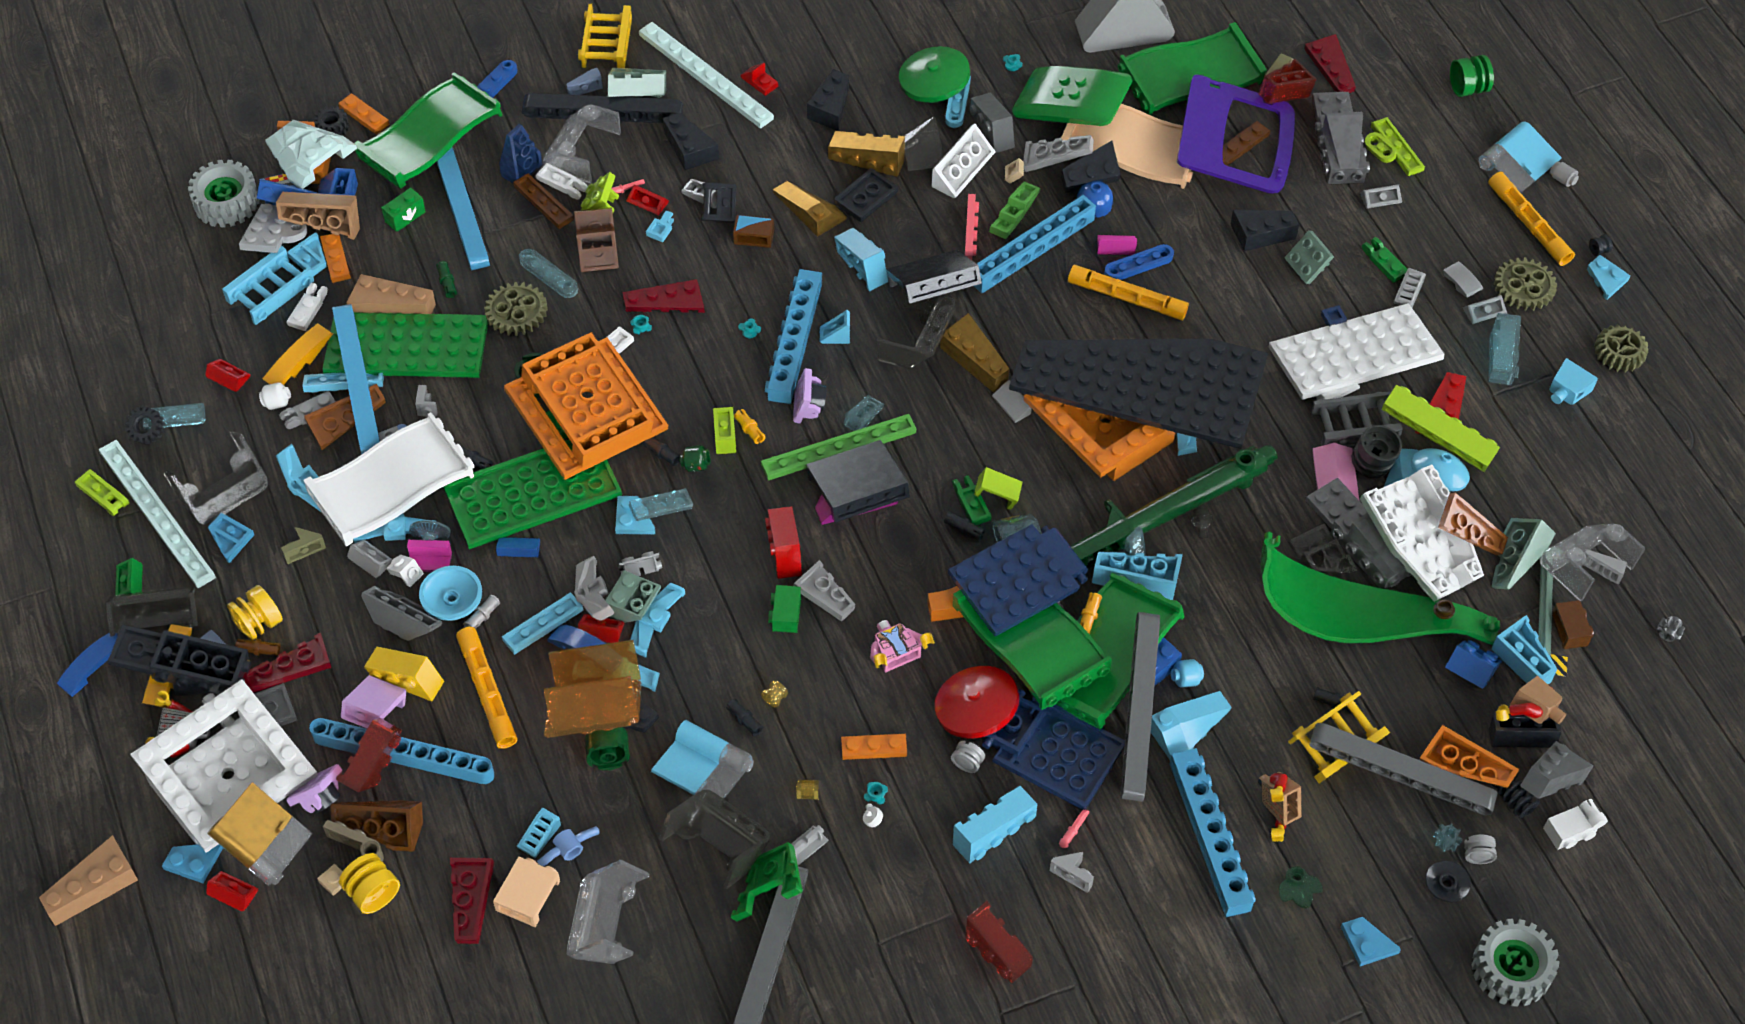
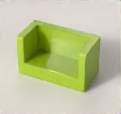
[713,407,736,454]
[974,467,1022,510]

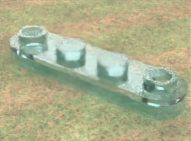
[519,249,578,298]

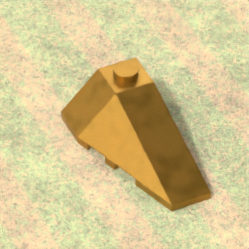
[773,181,847,237]

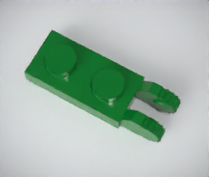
[1362,237,1407,283]
[952,475,991,525]

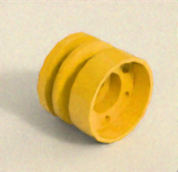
[227,585,283,640]
[339,853,400,914]

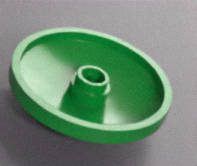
[899,46,970,102]

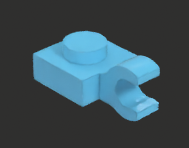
[646,210,674,242]

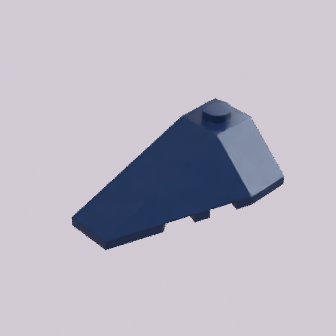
[499,124,542,183]

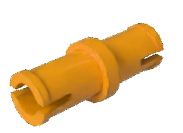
[734,409,765,444]
[1080,592,1102,634]

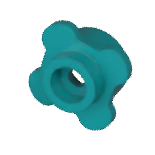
[1003,54,1022,71]
[630,315,652,334]
[738,319,761,338]
[864,782,888,804]

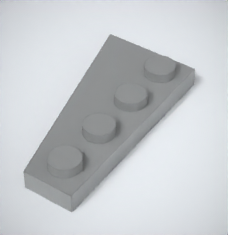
[1023,135,1094,172]

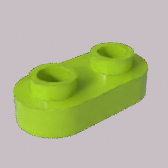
[1365,132,1397,163]

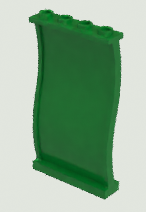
[1118,22,1267,116]
[354,72,502,189]
[1030,573,1184,730]
[952,590,1112,710]

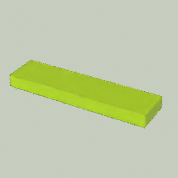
[1371,117,1425,176]

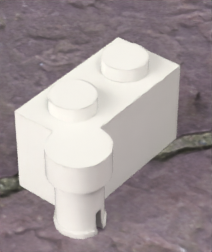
[1543,799,1608,850]

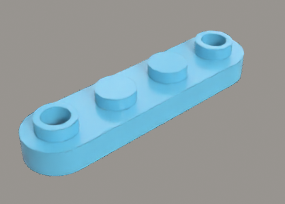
[945,76,971,128]

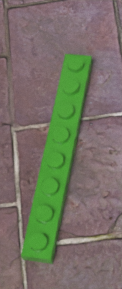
[761,414,916,481]

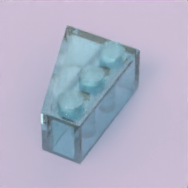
[1488,313,1521,385]

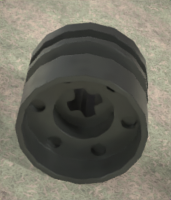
[1351,425,1402,478]

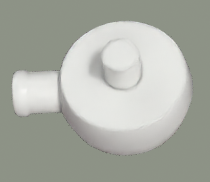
[863,804,883,827]

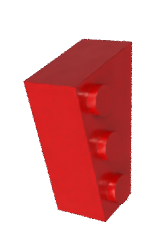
[765,506,802,579]

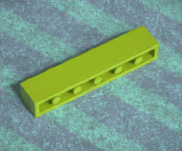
[1381,385,1500,472]

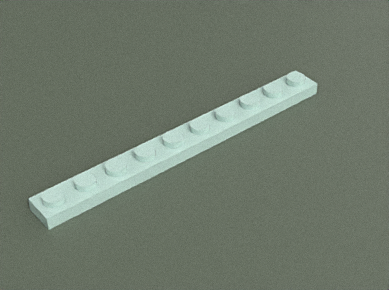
[639,22,774,129]
[99,440,216,588]

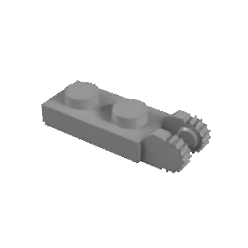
[279,391,336,429]

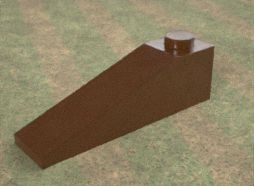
[330,800,423,852]

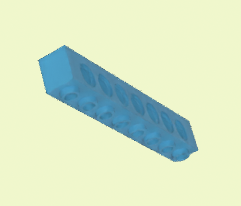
[974,195,1096,294]
[765,269,822,404]
[1170,748,1255,917]

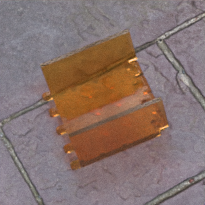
[544,640,642,738]

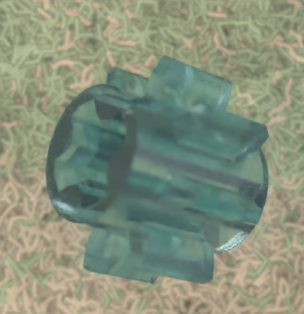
[1433,824,1462,852]

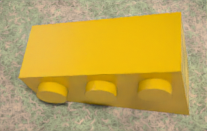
[364,647,444,701]

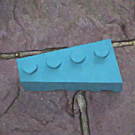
[1092,552,1183,600]
[953,786,1037,863]

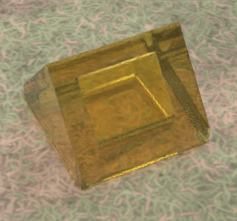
[796,780,819,799]

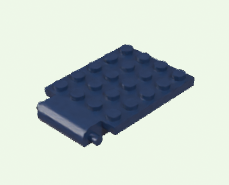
[948,524,1088,637]
[981,689,1125,810]

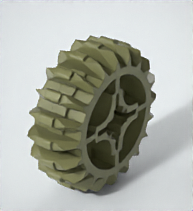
[1594,324,1648,373]

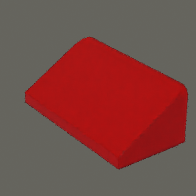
[626,185,669,216]
[206,359,250,392]
[578,614,624,644]
[206,871,258,911]

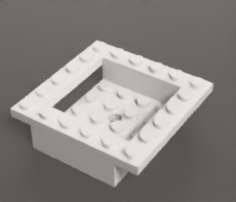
[131,680,318,853]

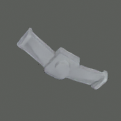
[574,556,614,620]

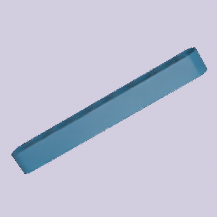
[437,147,490,271]
[332,304,380,455]
[309,718,495,784]

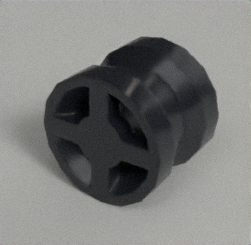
[1589,234,1613,256]

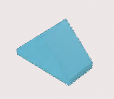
[820,310,850,344]

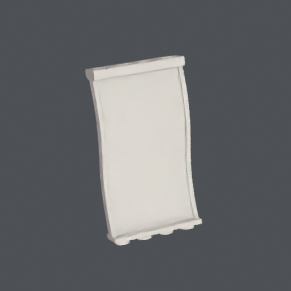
[303,412,474,546]

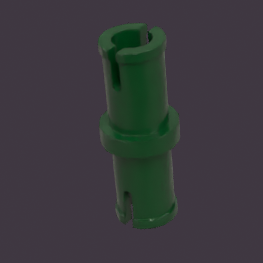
[436,261,457,298]

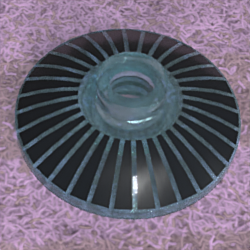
[409,520,451,541]

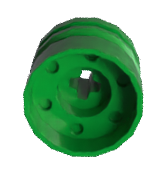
[1450,55,1494,97]

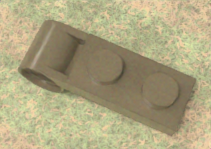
[323,820,384,862]

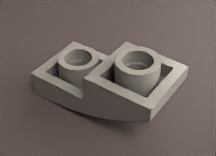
[1443,261,1483,298]

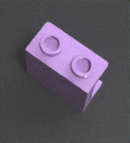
[341,675,406,733]

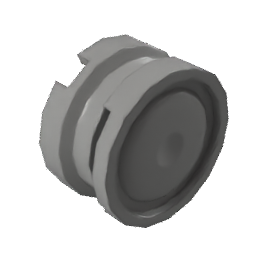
[951,741,985,773]
[1464,835,1497,864]

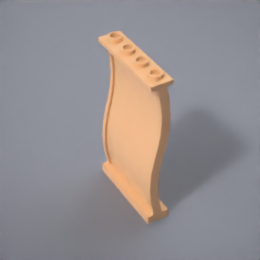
[1061,104,1193,189]

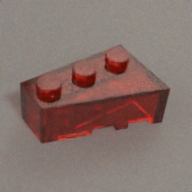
[1258,59,1317,104]
[336,718,402,792]
[966,901,1033,983]

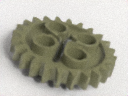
[1494,257,1557,311]
[484,282,548,336]

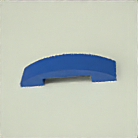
[547,625,624,674]
[57,628,121,697]

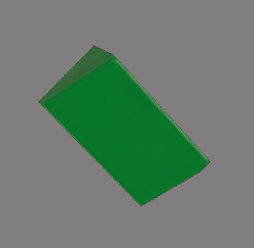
[115,558,143,601]

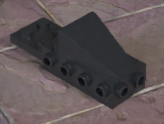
[108,624,251,696]

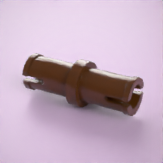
[235,638,281,656]

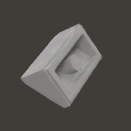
[1360,185,1402,209]
[1463,295,1507,324]
[992,380,1031,423]
[347,540,393,578]

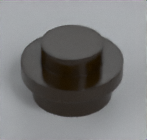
[1433,599,1455,619]

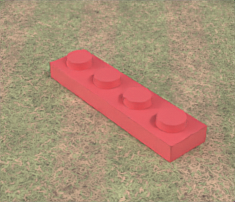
[965,194,979,260]

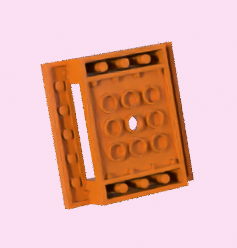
[504,332,669,480]
[1024,394,1175,481]

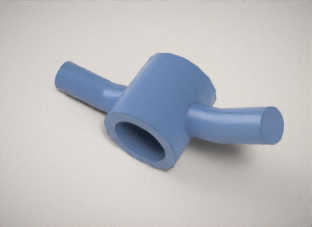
[537,826,599,867]

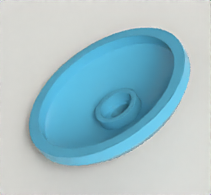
[1411,448,1470,491]
[419,566,482,621]

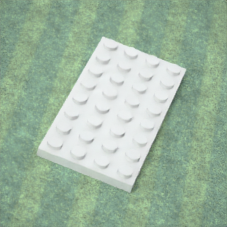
[1269,303,1444,400]

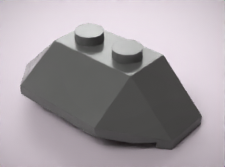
[361,586,442,641]

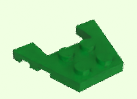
[731,842,802,922]

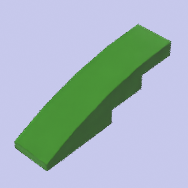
[989,182,1041,239]

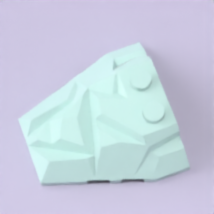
[265,120,357,189]

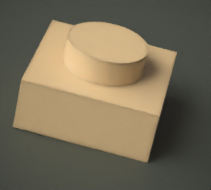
[1005,158,1024,183]
[317,864,343,896]

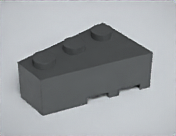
[970,92,1015,153]
[1520,741,1593,799]

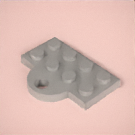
[239,204,307,253]

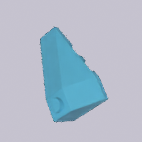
[1151,691,1231,760]

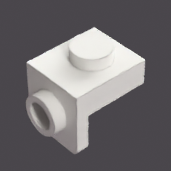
[386,555,423,587]

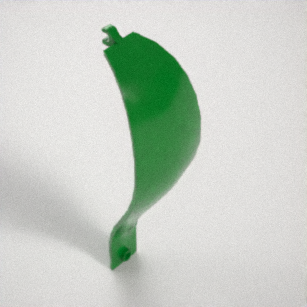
[1261,531,1500,645]

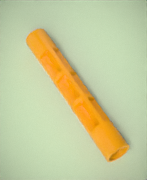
[1488,172,1575,266]
[1068,264,1189,321]
[456,627,517,749]

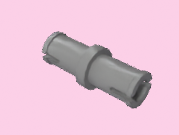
[463,595,500,629]

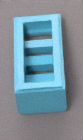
[517,808,561,858]

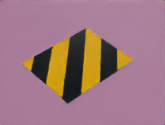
[1551,654,1568,677]

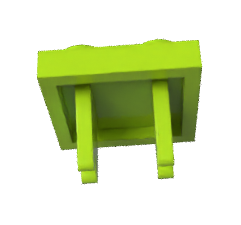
[581,172,619,213]

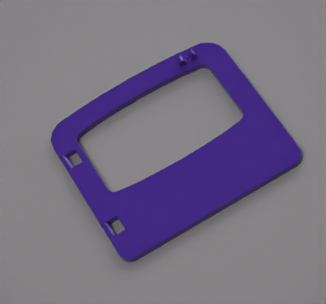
[1177,75,1295,194]

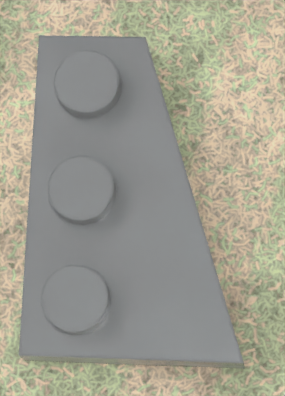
[794,560,855,621]

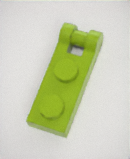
[75,469,129,516]

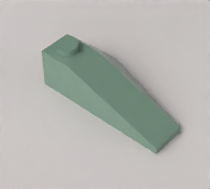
[1492,518,1556,590]

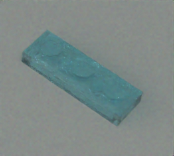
[143,403,205,429]
[629,488,693,521]

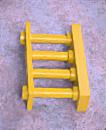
[578,4,632,68]
[1288,691,1390,783]

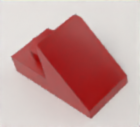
[740,63,778,96]

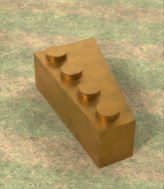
[940,313,1009,393]

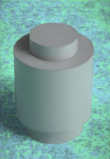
[1550,161,1579,187]

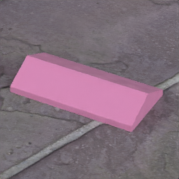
[1312,443,1359,500]

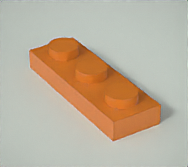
[338,93,390,135]
[320,234,351,283]
[841,734,907,760]

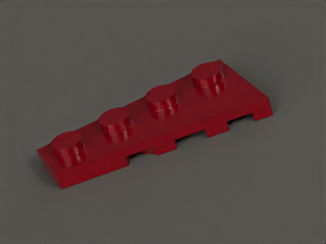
[1304,34,1356,93]
[622,279,705,313]
[243,633,332,693]
[450,858,494,944]

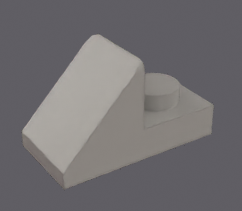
[1050,852,1094,893]

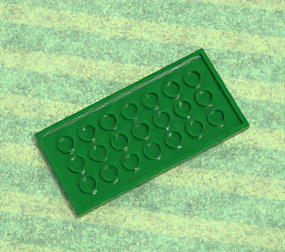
[323,313,488,378]
[443,439,622,549]

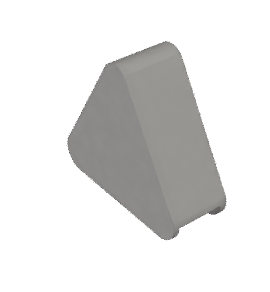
[1075,0,1175,53]

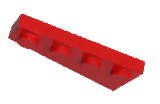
[1415,372,1467,434]

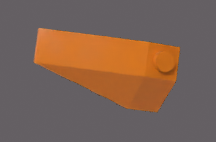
[1419,725,1519,788]

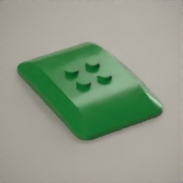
[1012,66,1132,126]

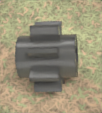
[1656,616,1685,642]

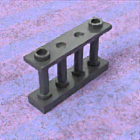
[1311,391,1403,447]

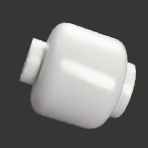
[259,382,291,410]

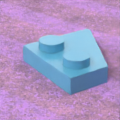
[1587,255,1630,300]

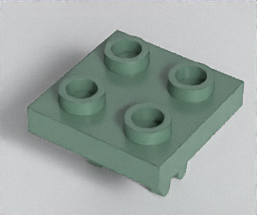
[1285,230,1334,284]

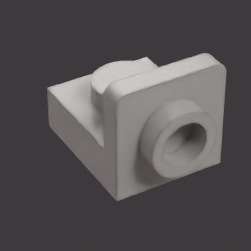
[415,385,438,417]

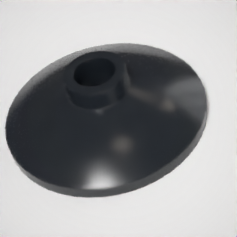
[1426,861,1471,902]

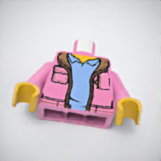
[870,620,935,673]

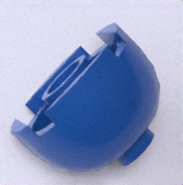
[1076,181,1113,217]

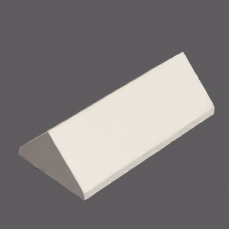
[932,124,995,198]

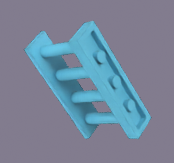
[222,246,314,325]

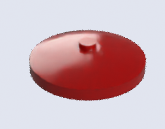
[935,666,1019,739]

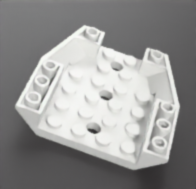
[1360,465,1484,602]

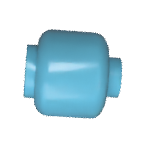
[1171,659,1204,688]

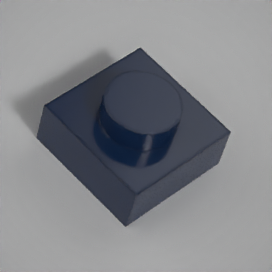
[1321,305,1347,327]

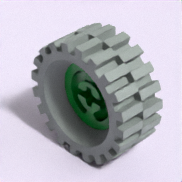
[188,160,260,227]
[1472,919,1559,1007]

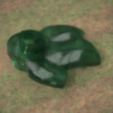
[1279,866,1323,909]

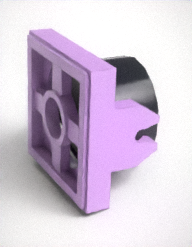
[793,368,826,424]
[286,764,342,813]

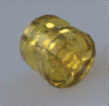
[761,680,788,707]

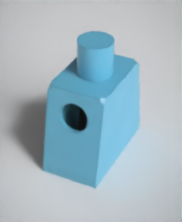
[1549,358,1598,405]

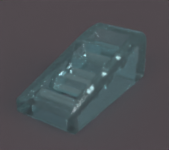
[844,395,884,431]
[1124,527,1146,556]

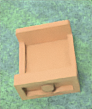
[493,857,560,927]

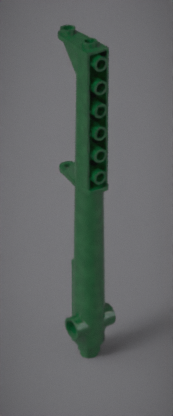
[1070,445,1278,568]

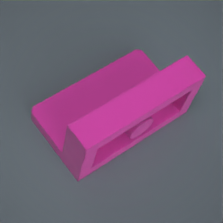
[1097,235,1137,255]
[407,540,452,572]

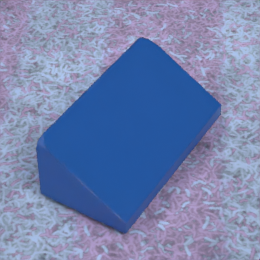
[496,538,540,557]

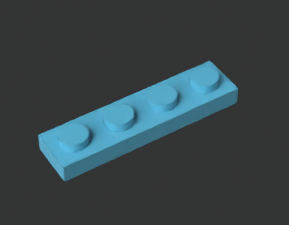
[303,373,384,393]
[502,592,583,655]

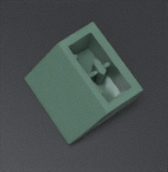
[605,570,661,623]

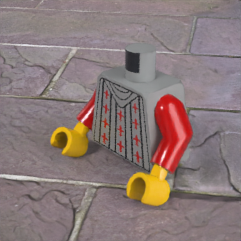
[145,691,210,758]

